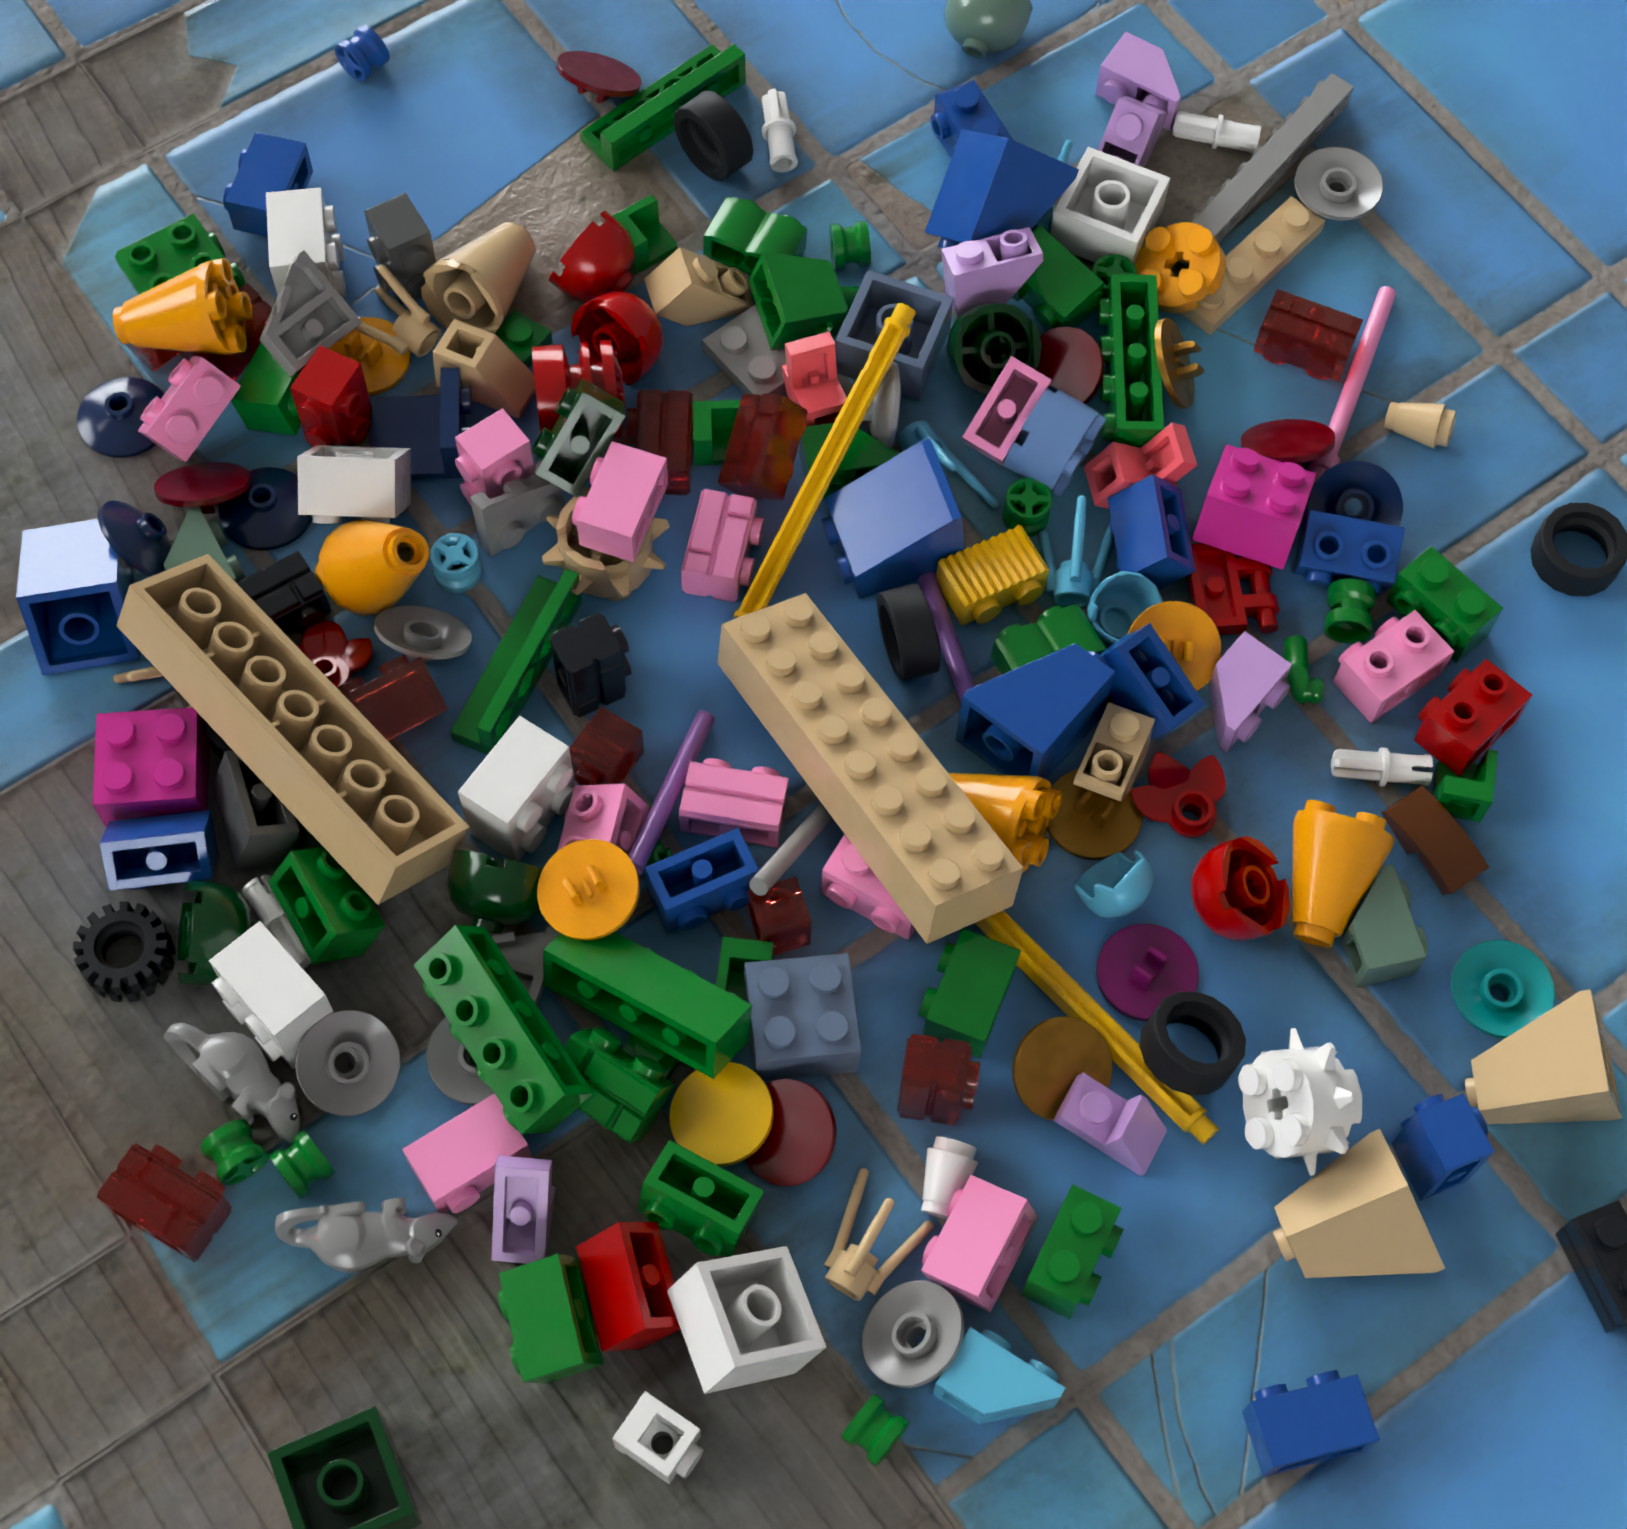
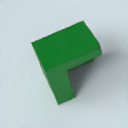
[612,195,677,275]
[692,400,750,466]
[1433,749,1498,823]
[716,936,774,1001]

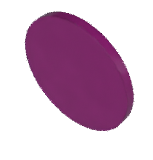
[1096,924,1199,1022]

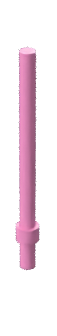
[1306,286,1396,506]

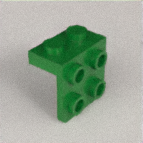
[115,213,247,295]

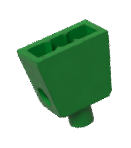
[748,252,859,350]

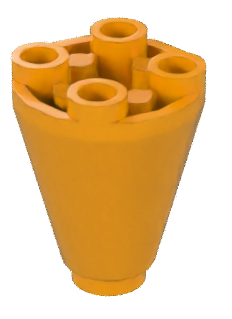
[112,258,253,355]
[315,519,429,616]
[949,773,1062,873]
[1291,800,1395,948]

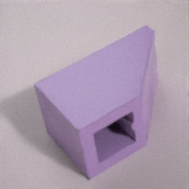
[1095,31,1181,131]
[1098,96,1168,167]
[941,227,1044,318]
[1208,631,1292,752]

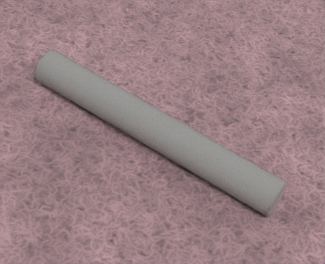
[749,803,833,896]

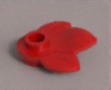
[297,620,373,695]
[1130,752,1226,838]

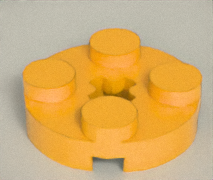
[1135,222,1226,313]

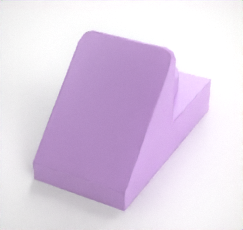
[1053,1073,1167,1176]
[491,1155,556,1264]

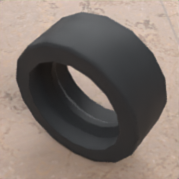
[673,91,754,181]
[1530,503,1627,596]
[877,584,941,681]
[1139,991,1246,1095]

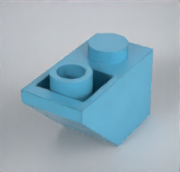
[932,1327,1066,1425]

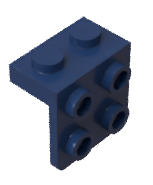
[371,368,473,479]

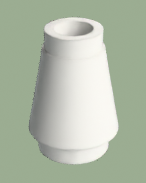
[921,1136,978,1219]

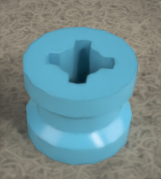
[430,533,482,593]

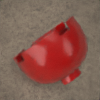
[548,211,635,302]
[571,291,664,386]
[1191,836,1290,941]

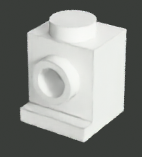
[612,1391,704,1484]

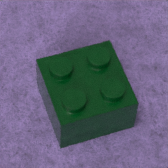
[267,1406,423,1529]

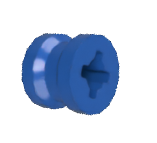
[334,25,390,82]

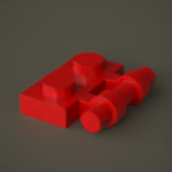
[1186,543,1280,635]

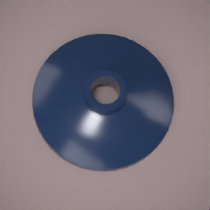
[77,377,164,458]
[1307,460,1403,526]
[218,467,313,551]
[98,500,172,577]

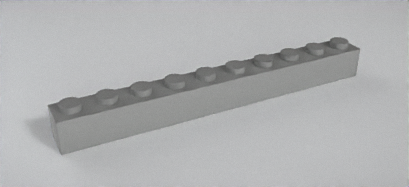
[1178,73,1354,268]

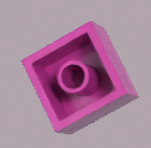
[1192,444,1316,570]
[93,707,209,827]

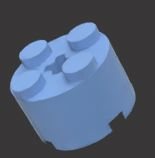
[1003,385,1107,498]

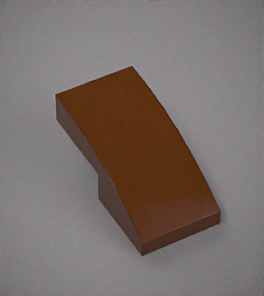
[1381,786,1489,895]

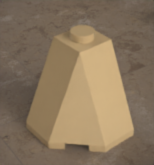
[1465,989,1623,1124]
[1273,1129,1445,1278]

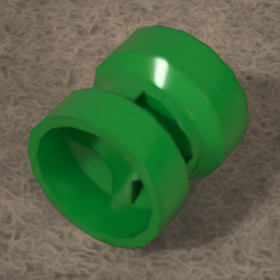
[1324,578,1376,644]

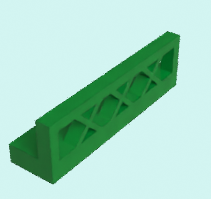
[580,44,746,172]
[450,568,582,755]

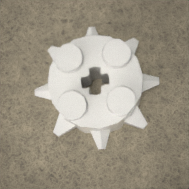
[1238,1028,1362,1176]

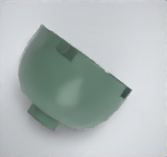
[944,0,1033,58]

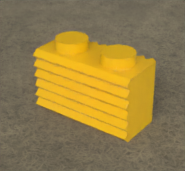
[936,525,1049,626]

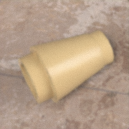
[1384,401,1457,449]

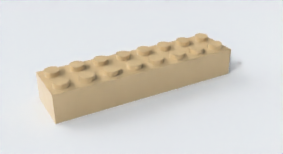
[116,554,470,905]
[717,593,1023,944]

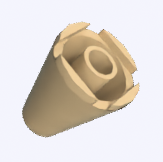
[421,222,535,334]

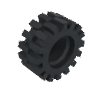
[73,901,176,1003]

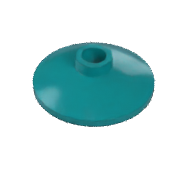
[1450,940,1555,1039]

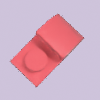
[782,332,847,431]
[1084,422,1197,509]

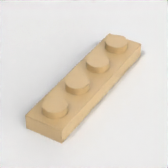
[1181,196,1325,336]

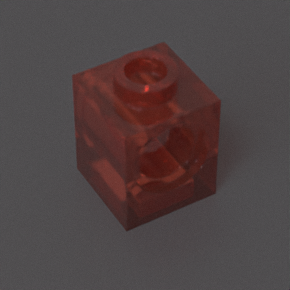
[569,706,644,785]
[747,877,812,955]

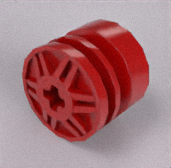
[532,340,626,438]

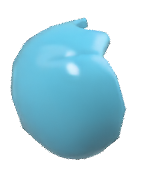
[1087,571,1163,647]
[1074,850,1155,918]

